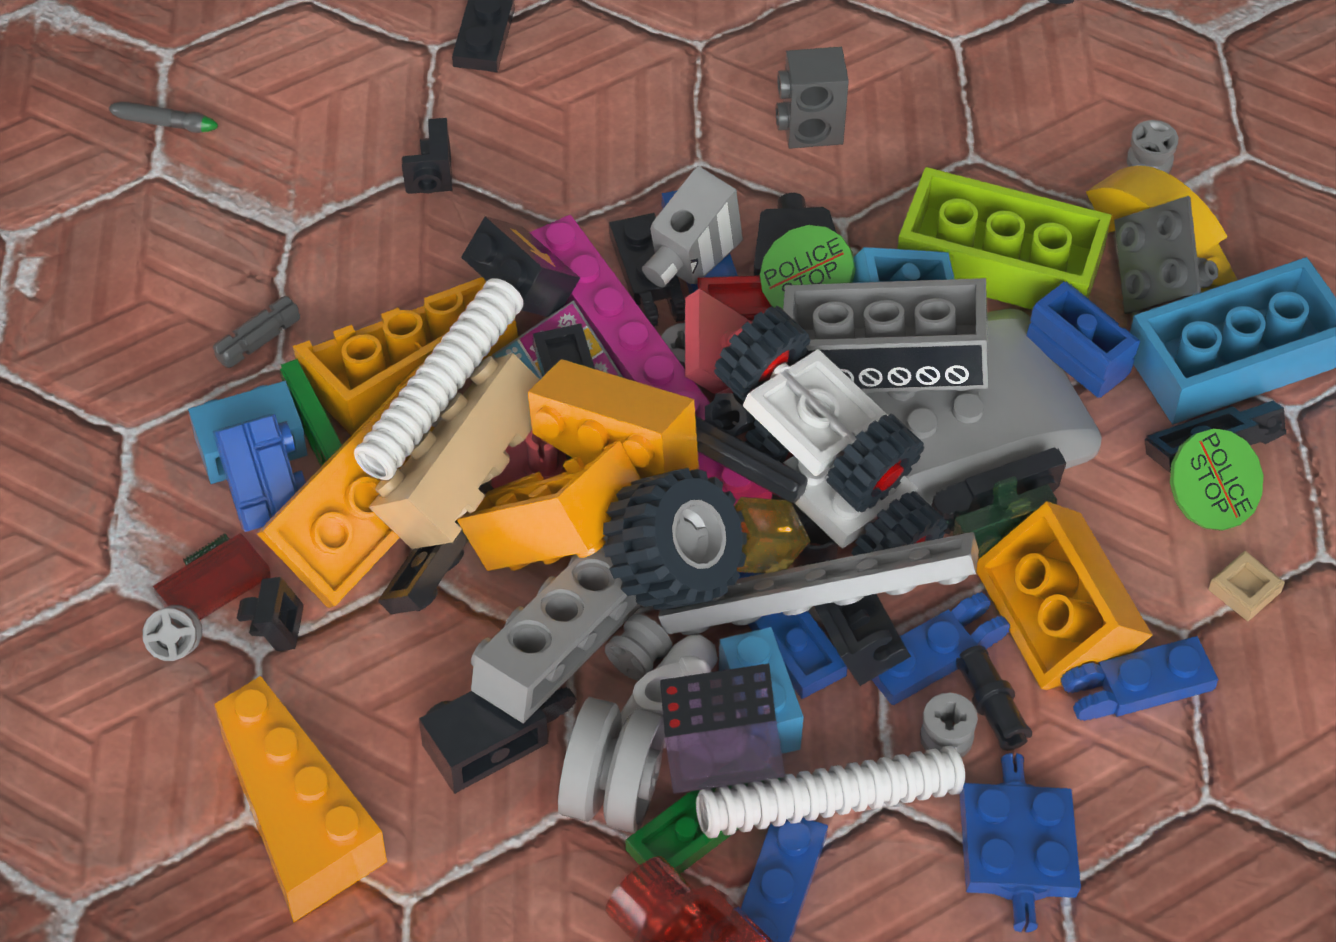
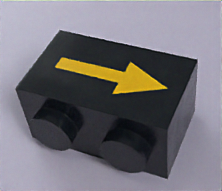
[461,216,580,317]

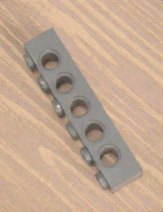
[471,536,642,723]

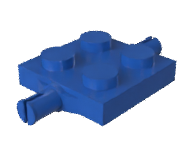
[959,753,1081,932]

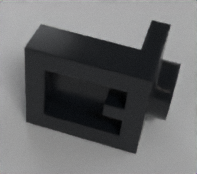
[402,118,453,194]

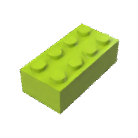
[897,167,1112,310]

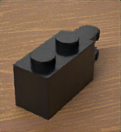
[419,687,577,794]

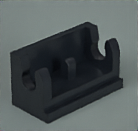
[814,594,911,686]

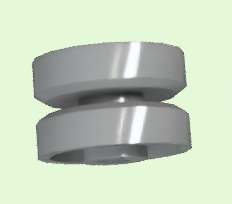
[558,697,665,833]

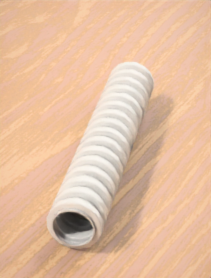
[354,278,524,480]
[696,746,965,838]

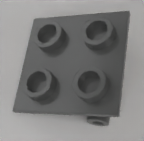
[1114,196,1218,314]

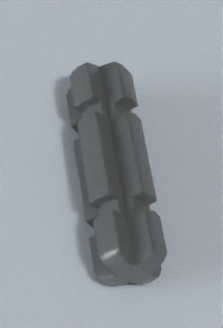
[213,296,300,368]

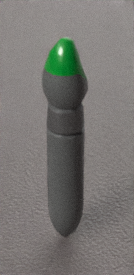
[109,102,218,133]

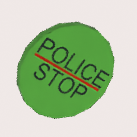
[760,225,856,309]
[1170,429,1264,531]

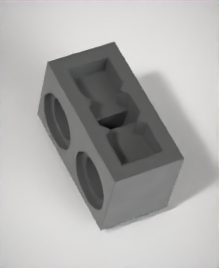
[776,47,849,149]

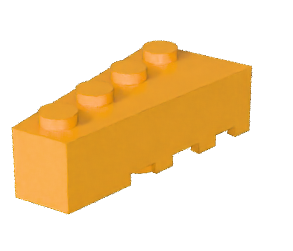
[214,676,387,923]

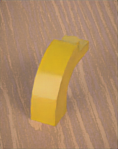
[1086,165,1238,297]

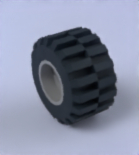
[603,468,747,610]

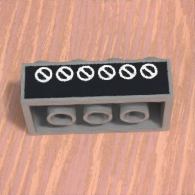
[783,278,988,393]

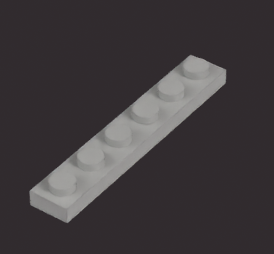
[658,532,979,635]

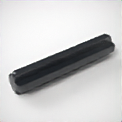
[695,415,808,503]

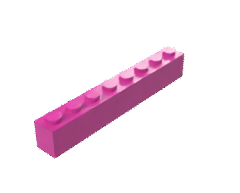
[529,214,773,534]

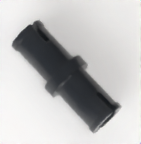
[956,645,1032,751]

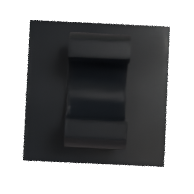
[237,577,304,651]

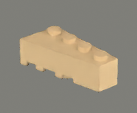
[369,353,540,549]

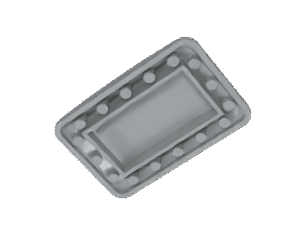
[865,308,1102,505]

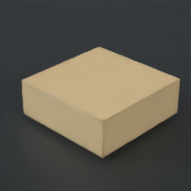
[1208,551,1285,622]

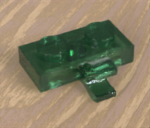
[953,476,1057,557]

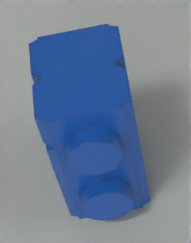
[1026,282,1140,398]
[212,414,306,532]

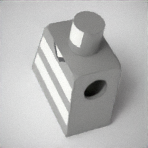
[642,166,743,287]

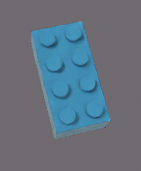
[1130,257,1336,425]

